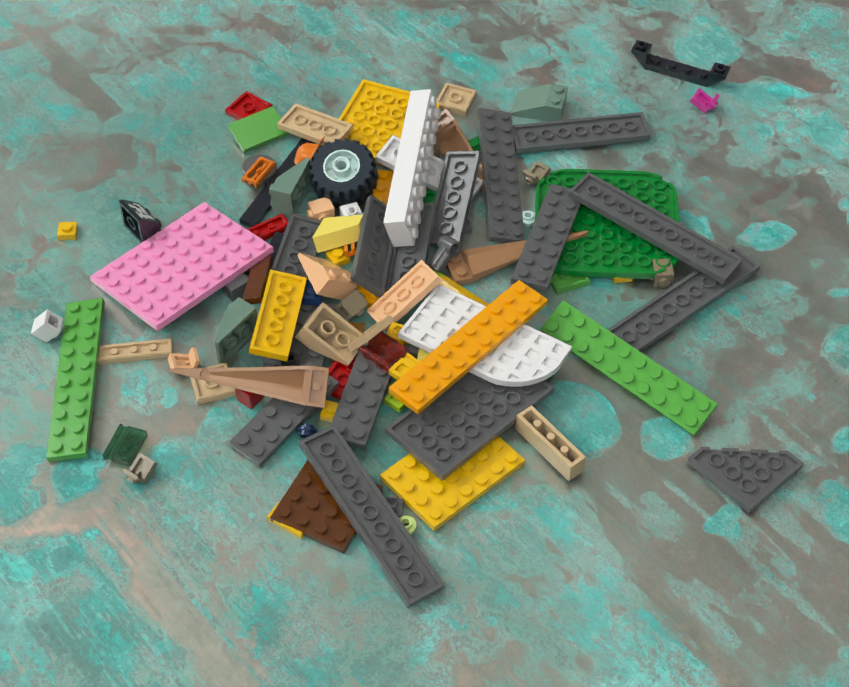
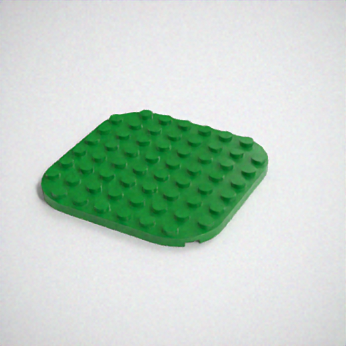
[535,169,679,279]

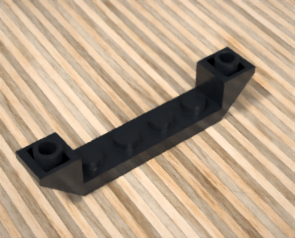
[631,40,731,87]

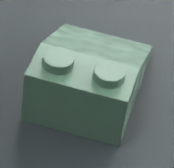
[511,84,568,121]
[269,158,312,219]
[215,297,257,364]

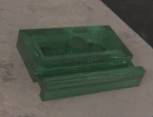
[103,424,148,467]

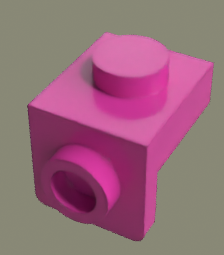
[690,88,720,114]

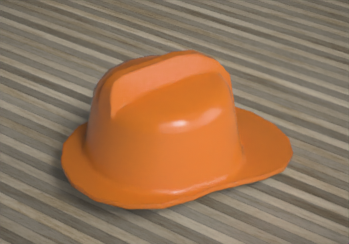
[294,136,325,165]

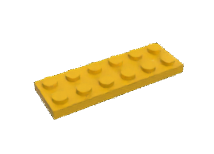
[249,269,307,362]

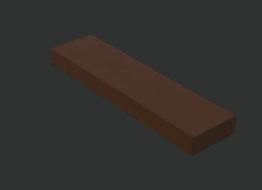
[242,255,273,305]

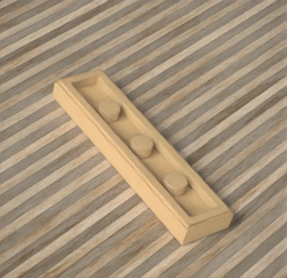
[98,338,173,365]

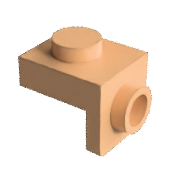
[168,347,200,369]

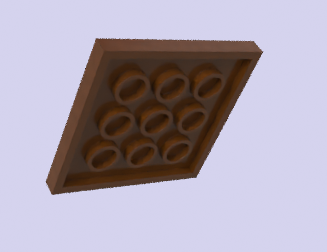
[270,460,383,554]

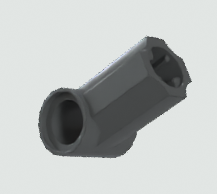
[428,235,462,273]

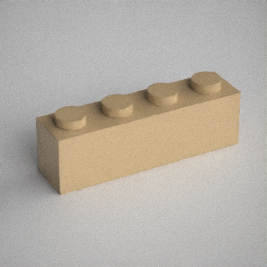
[515,405,586,481]

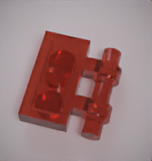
[358,331,410,372]

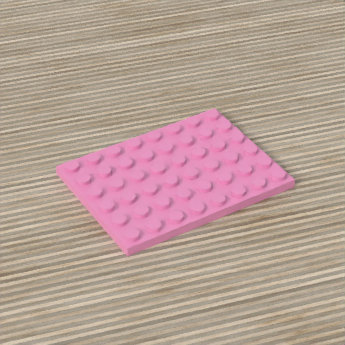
[90,202,274,331]

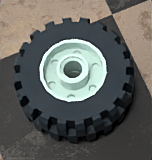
[309,138,378,208]

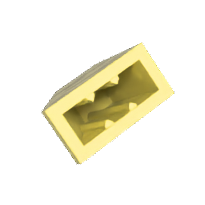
[312,215,363,253]

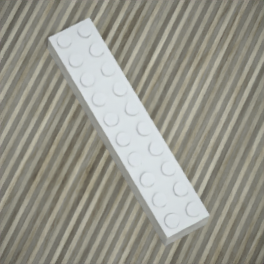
[383,89,441,247]

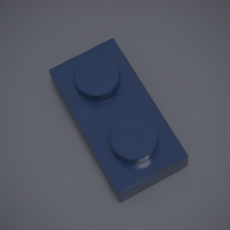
[302,280,323,305]

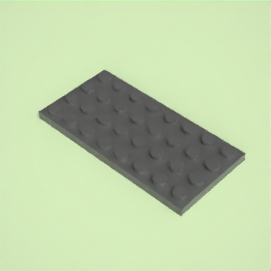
[385,372,555,481]

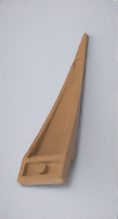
[435,109,484,193]
[446,231,588,286]
[169,366,329,408]

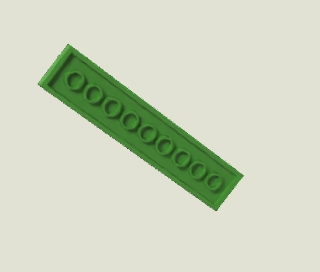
[46,298,105,462]
[540,300,718,437]

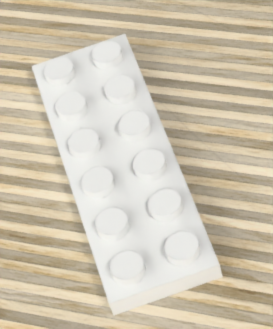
[375,135,483,199]

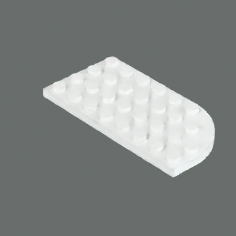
[398,284,572,387]

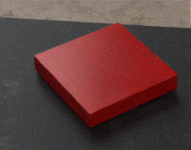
[225,91,272,120]

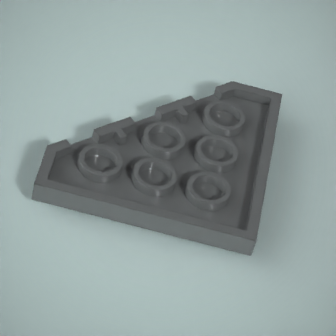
[687,447,804,513]

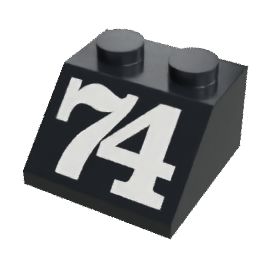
[119,199,162,243]

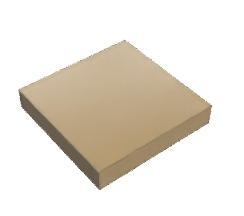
[436,83,477,116]
[347,315,394,352]
[190,362,236,405]

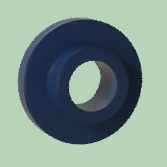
[297,424,317,438]

